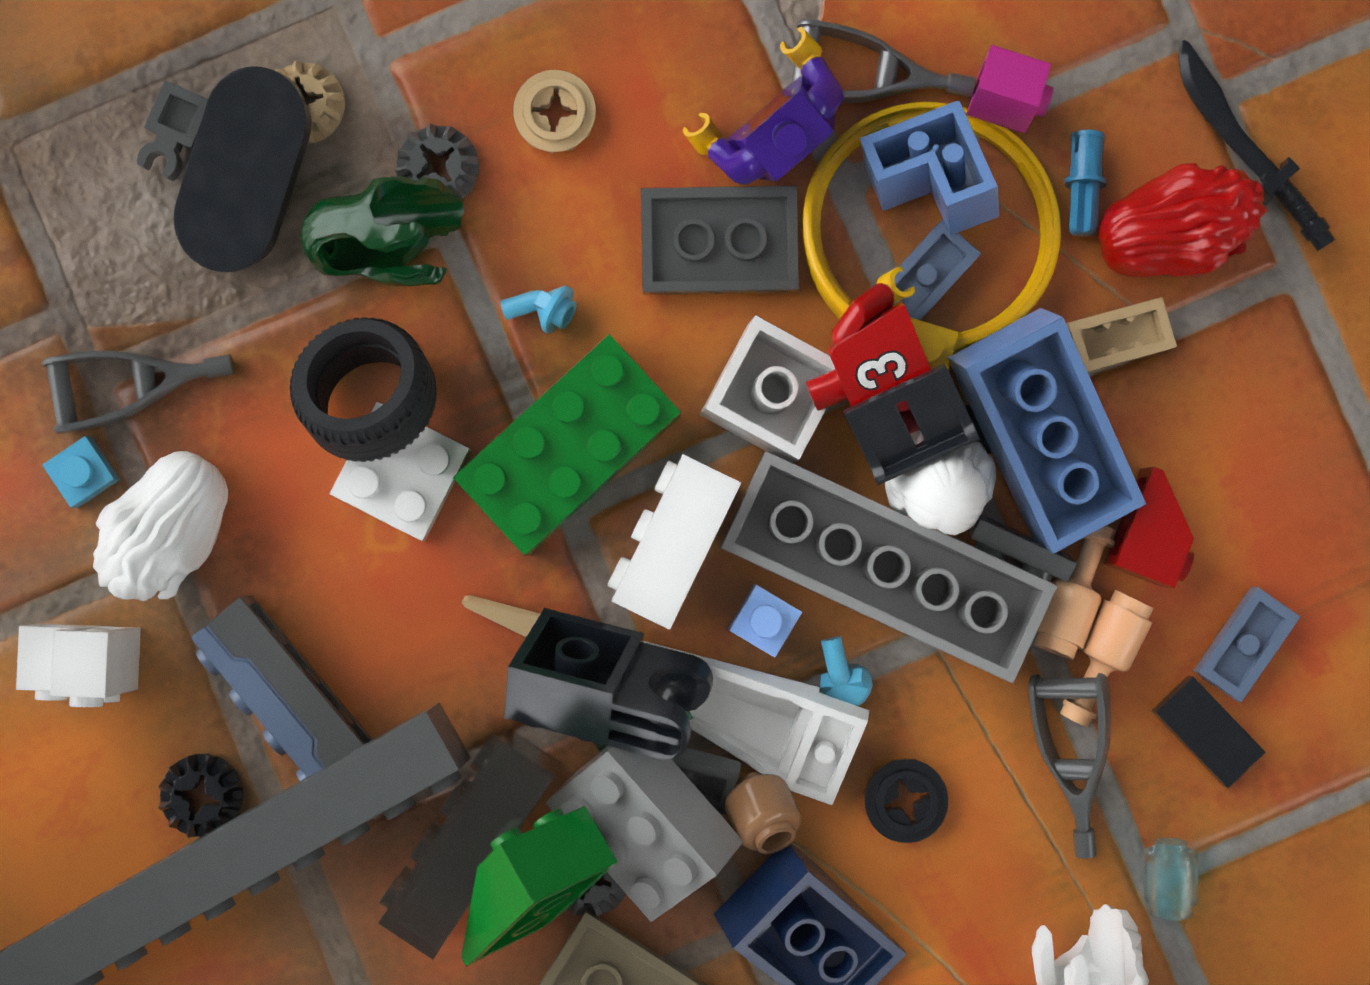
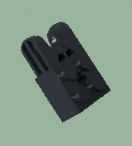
[504,608,713,760]

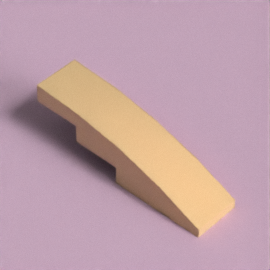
[958,297,1177,406]

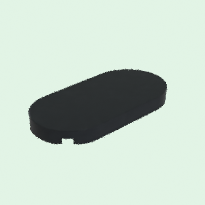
[174,66,312,272]

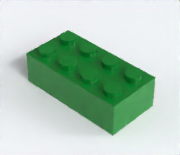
[452,334,681,556]

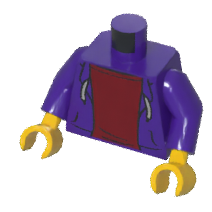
[683,27,844,185]

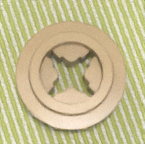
[275,60,345,144]
[513,70,596,154]

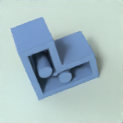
[859,100,999,235]

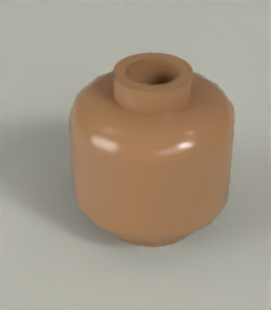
[724,772,802,854]

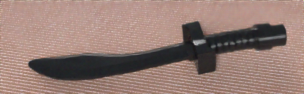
[1178,40,1336,251]

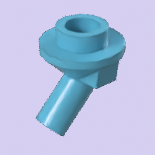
[501,286,577,334]
[820,636,873,706]

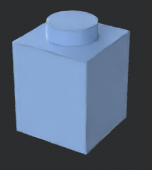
[728,584,802,658]

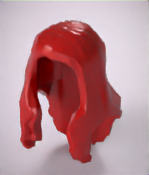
[1098,163,1267,278]

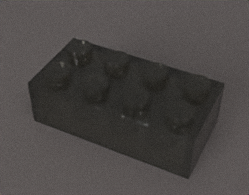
[378,729,562,960]

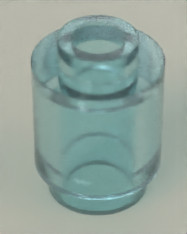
[1144,838,1198,920]

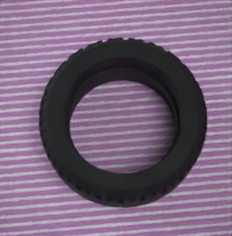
[290,317,437,462]

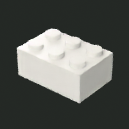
[607,454,741,630]

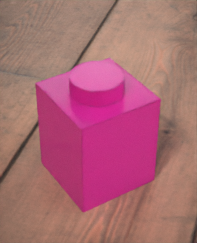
[966,45,1054,134]

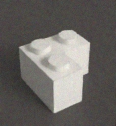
[16,624,141,707]

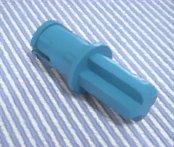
[1064,130,1107,236]

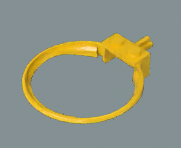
[803,102,1061,370]

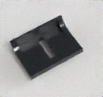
[843,363,980,485]

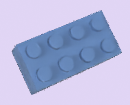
[948,308,1146,554]

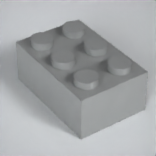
[545,745,743,922]

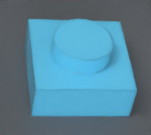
[42,436,120,508]

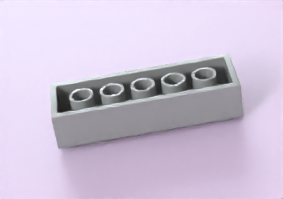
[720,451,1058,683]

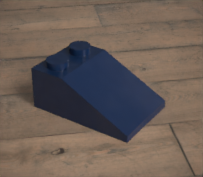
[714,843,907,985]

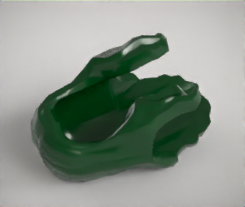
[300,176,464,286]

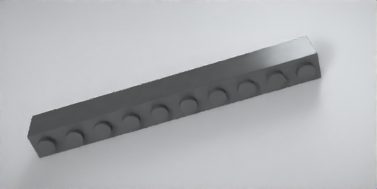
[0,702,471,985]

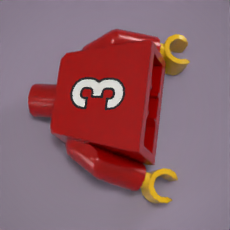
[806,266,931,434]

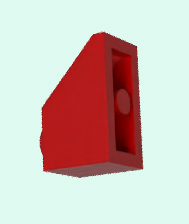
[1104,466,1194,588]

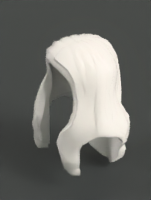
[885,431,996,535]
[93,451,229,601]
[1031,904,1149,985]

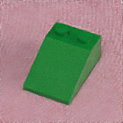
[461,806,618,967]

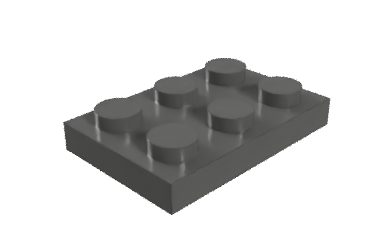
[641,186,799,295]

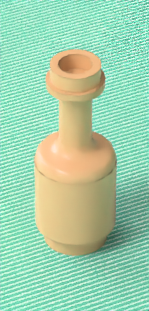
[1034,526,1116,660]
[1060,590,1154,728]

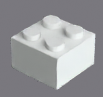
[699,315,835,463]

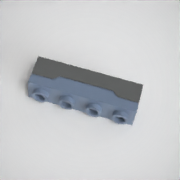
[191,595,373,781]

